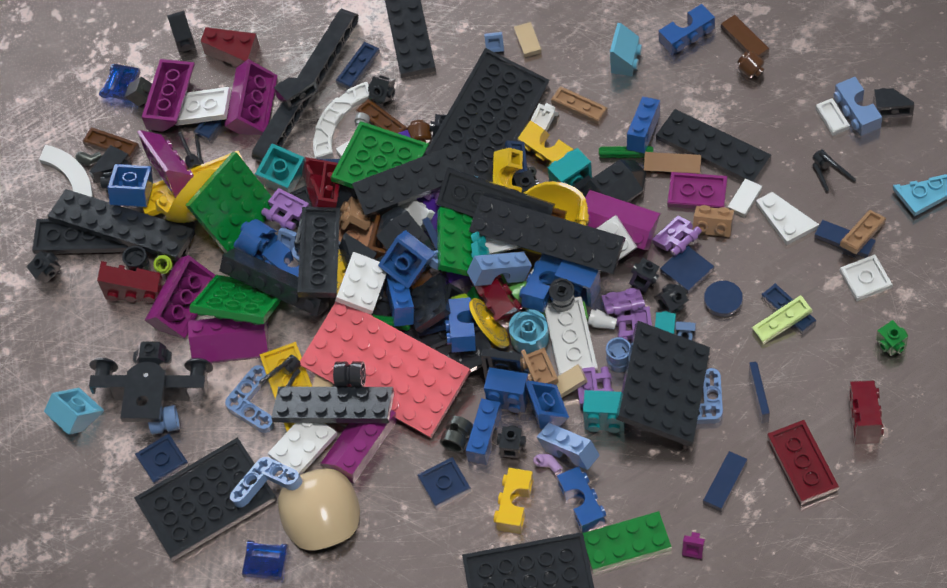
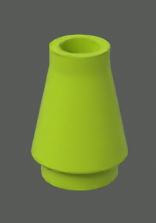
[153,255,173,274]

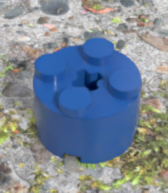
[234,219,278,261]

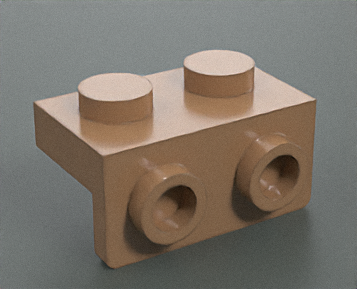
[340,197,370,230]
[693,205,734,237]
[521,348,559,384]

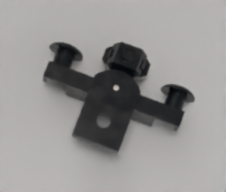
[89,341,213,422]

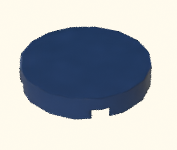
[704,281,743,317]

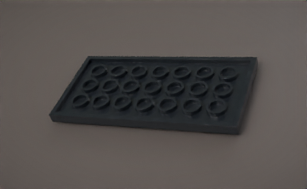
[424,48,550,182]

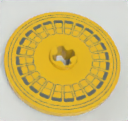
[469,298,509,348]

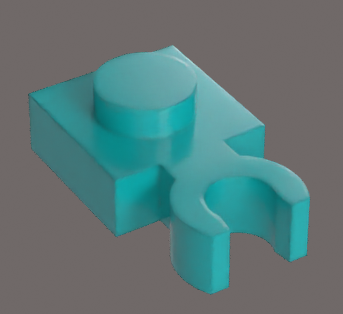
[471,231,490,258]

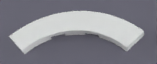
[313,82,372,159]
[39,145,93,197]

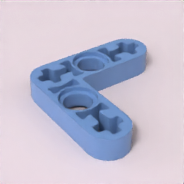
[225,365,274,433]
[697,368,723,424]
[230,457,303,507]

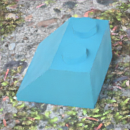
[610,23,642,76]
[44,388,104,435]

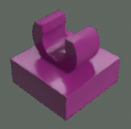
[682,532,705,559]

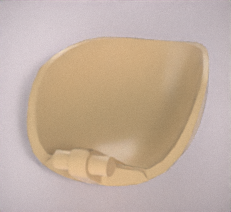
[278,469,360,550]

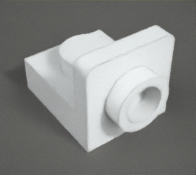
[531,103,559,132]

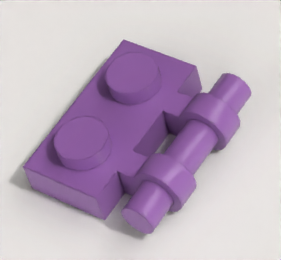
[261,188,310,230]
[652,216,702,256]
[601,288,645,315]
[616,306,652,341]
[578,366,614,407]

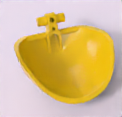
[155,169,217,223]
[522,181,589,255]

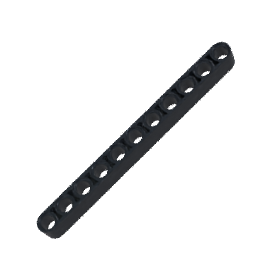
[251,8,359,162]

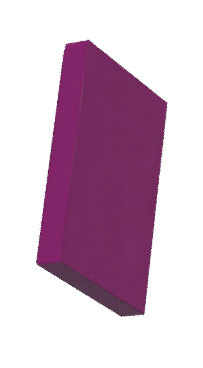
[667,172,727,209]

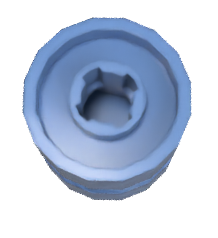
[606,337,631,373]
[148,405,180,435]

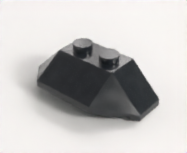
[581,159,646,202]
[376,206,436,272]

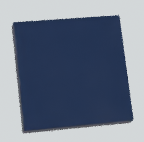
[660,245,715,294]
[135,433,189,485]
[417,457,471,509]

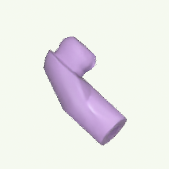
[533,454,563,475]

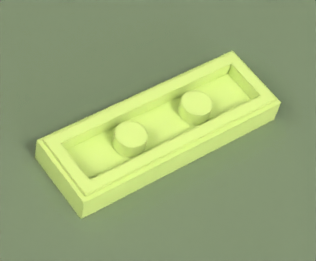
[752,295,813,344]

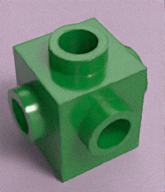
[876,320,908,356]

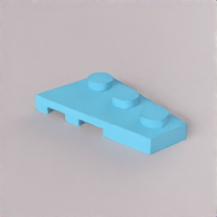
[893,174,947,217]

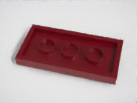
[767,420,839,505]

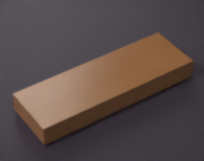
[551,86,608,124]
[644,152,701,174]
[840,210,886,254]

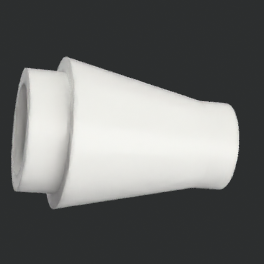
[588,309,617,330]

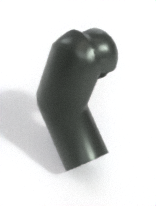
[75,151,102,166]

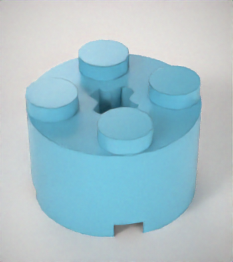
[509,309,549,354]

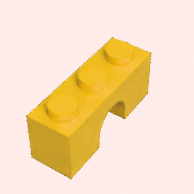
[518,120,574,165]
[493,148,523,192]
[494,468,534,534]

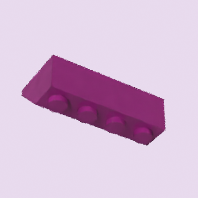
[142,59,195,131]
[225,59,277,135]
[137,130,194,198]
[585,190,661,250]
[144,255,215,339]
[188,318,269,363]
[320,410,397,484]

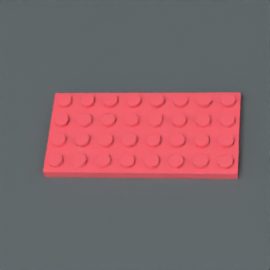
[300,302,471,438]

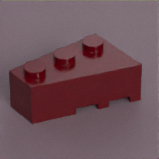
[201,27,260,68]
[302,157,339,208]
[97,261,164,303]
[470,274,523,328]
[849,380,884,444]

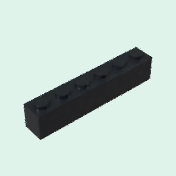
[219,248,330,316]

